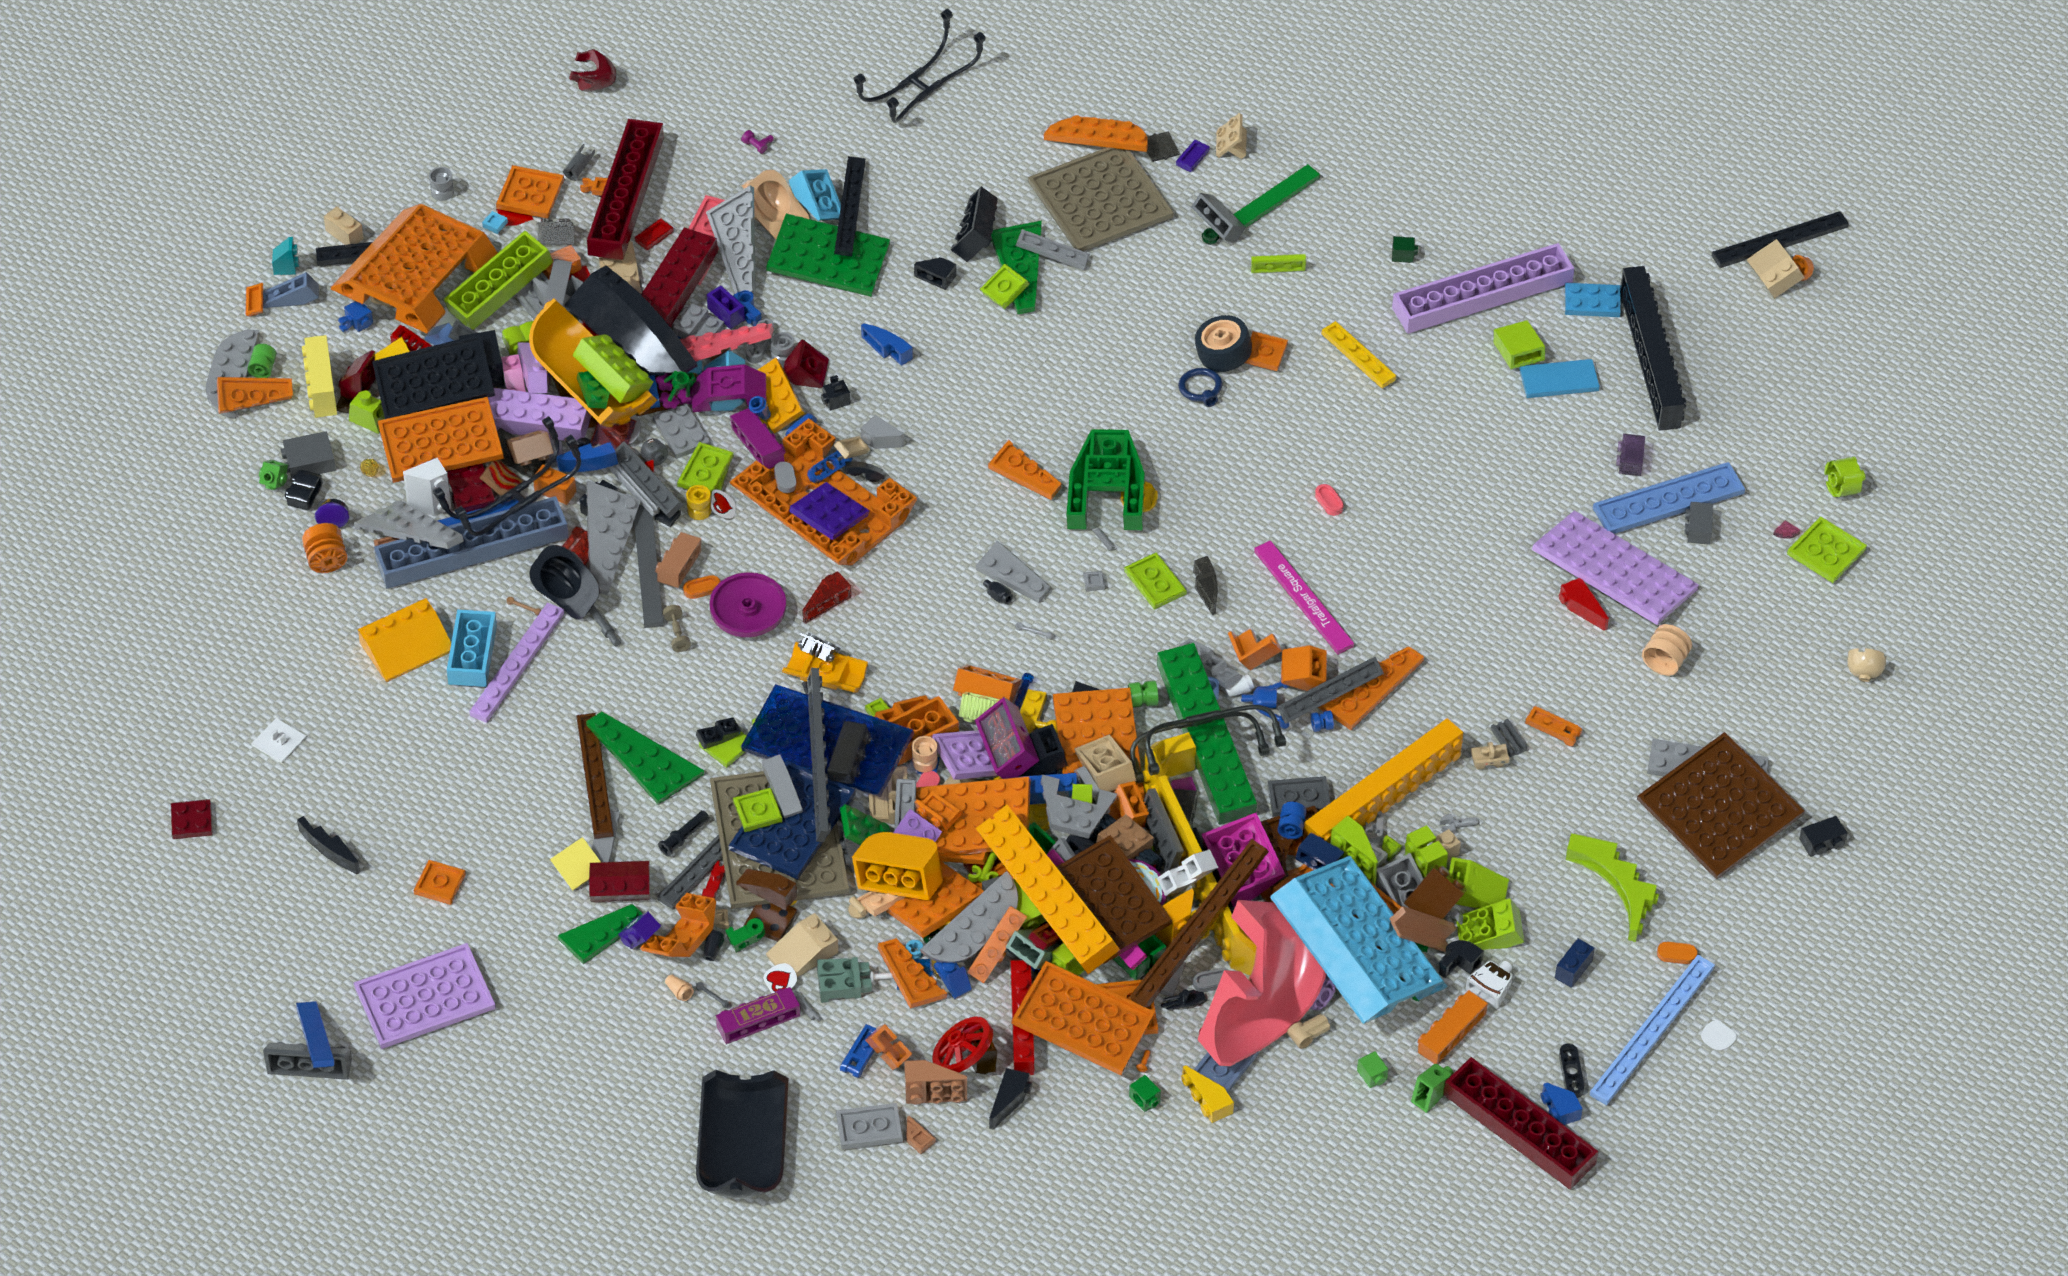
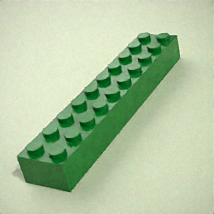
[1157,643,1257,825]

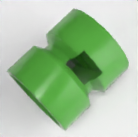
[247,344,277,378]
[1128,680,1158,708]

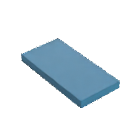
[1519,359,1600,398]

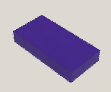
[1176,139,1210,172]

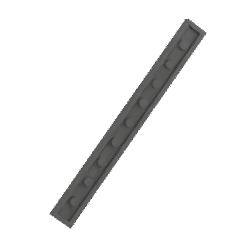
[807,668,831,842]

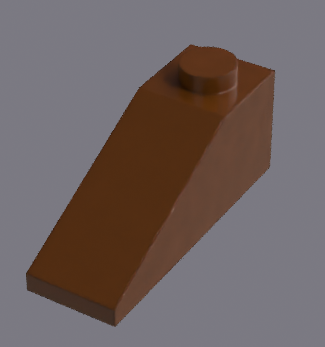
[736,869,797,910]

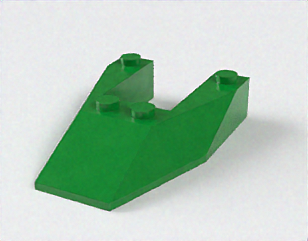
[1066,429,1145,530]

